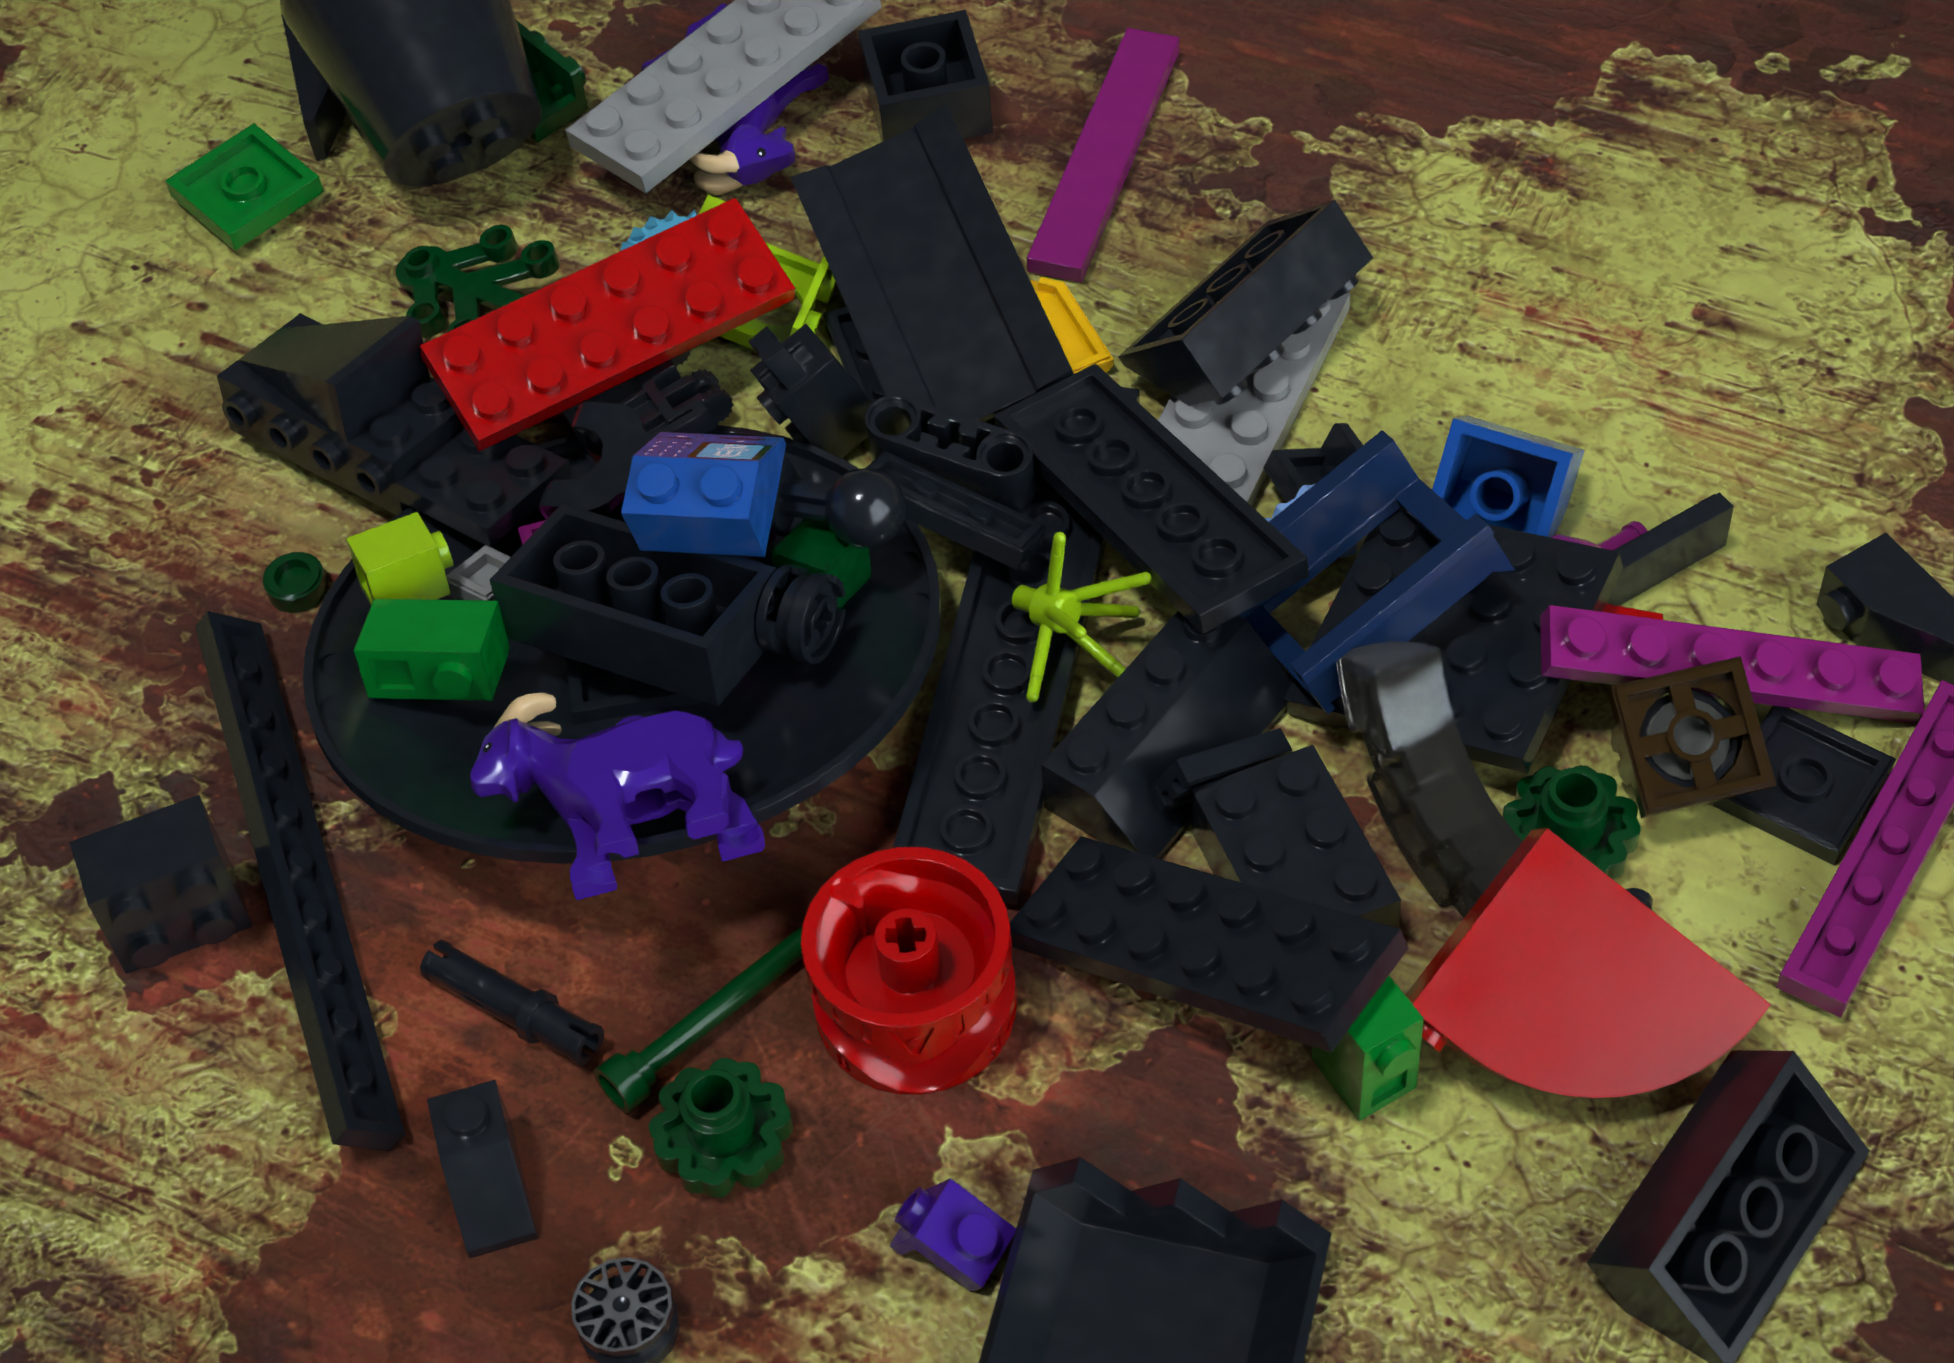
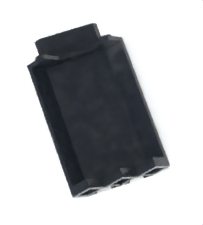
[979,1157,1332,1363]

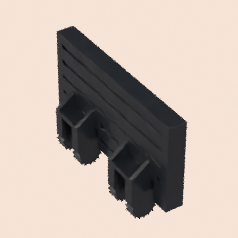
[561,349,734,465]

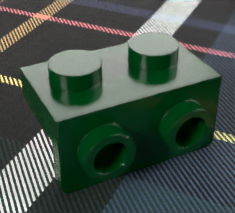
[516,20,588,143]

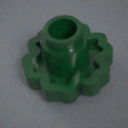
[1501,765,1641,879]
[649,1058,794,1198]

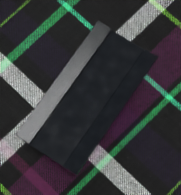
[791,104,1074,422]

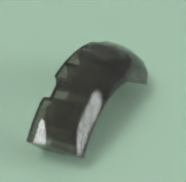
[1336,642,1522,918]

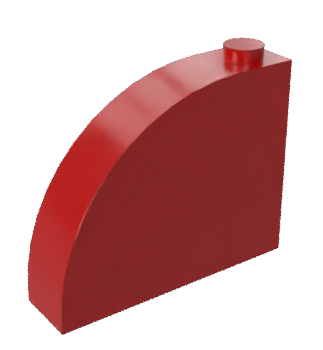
[1405,828,1771,1098]

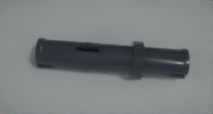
[420,940,604,1066]

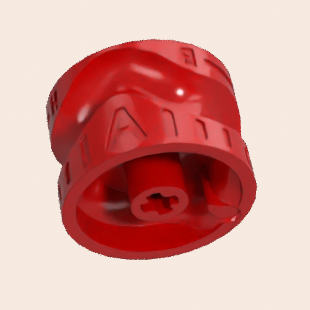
[801,847,1017,1095]

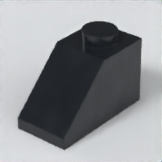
[427,1080,538,1258]

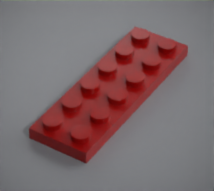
[420,198,795,452]

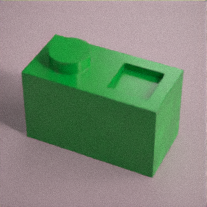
[354,599,510,701]
[1311,975,1424,1121]

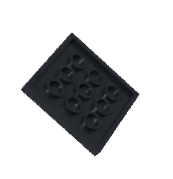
[1283,508,1623,774]

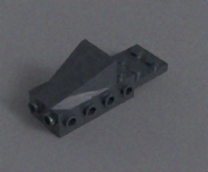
[217,313,572,547]

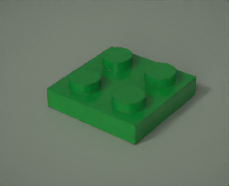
[165,123,324,251]

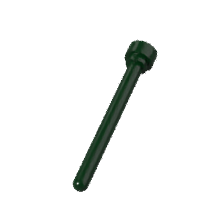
[594,925,803,1113]

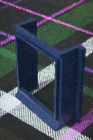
[1238,430,1516,714]

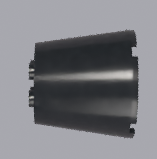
[280,0,542,186]

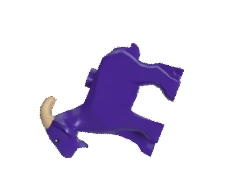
[641,3,829,195]
[470,692,765,900]

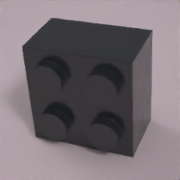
[858,10,993,142]
[69,795,253,974]

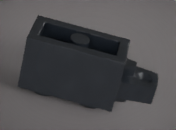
[748,324,873,458]

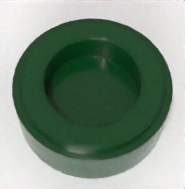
[263,552,328,613]

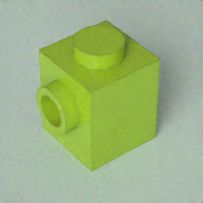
[346,512,453,606]

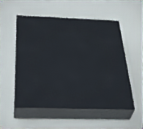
[1712,706,1896,865]

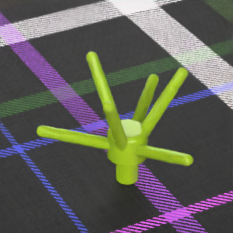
[1012,532,1152,703]

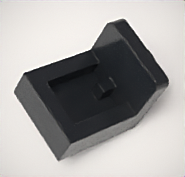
[1263,423,1363,502]

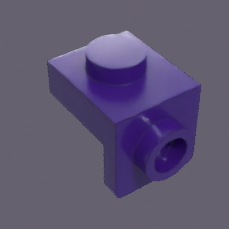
[890,1178,1016,1292]

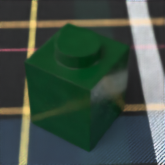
[771,519,872,608]

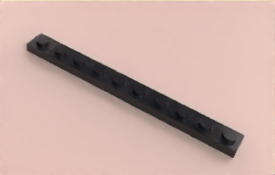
[195,611,406,1151]

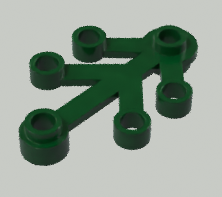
[395,225,560,338]

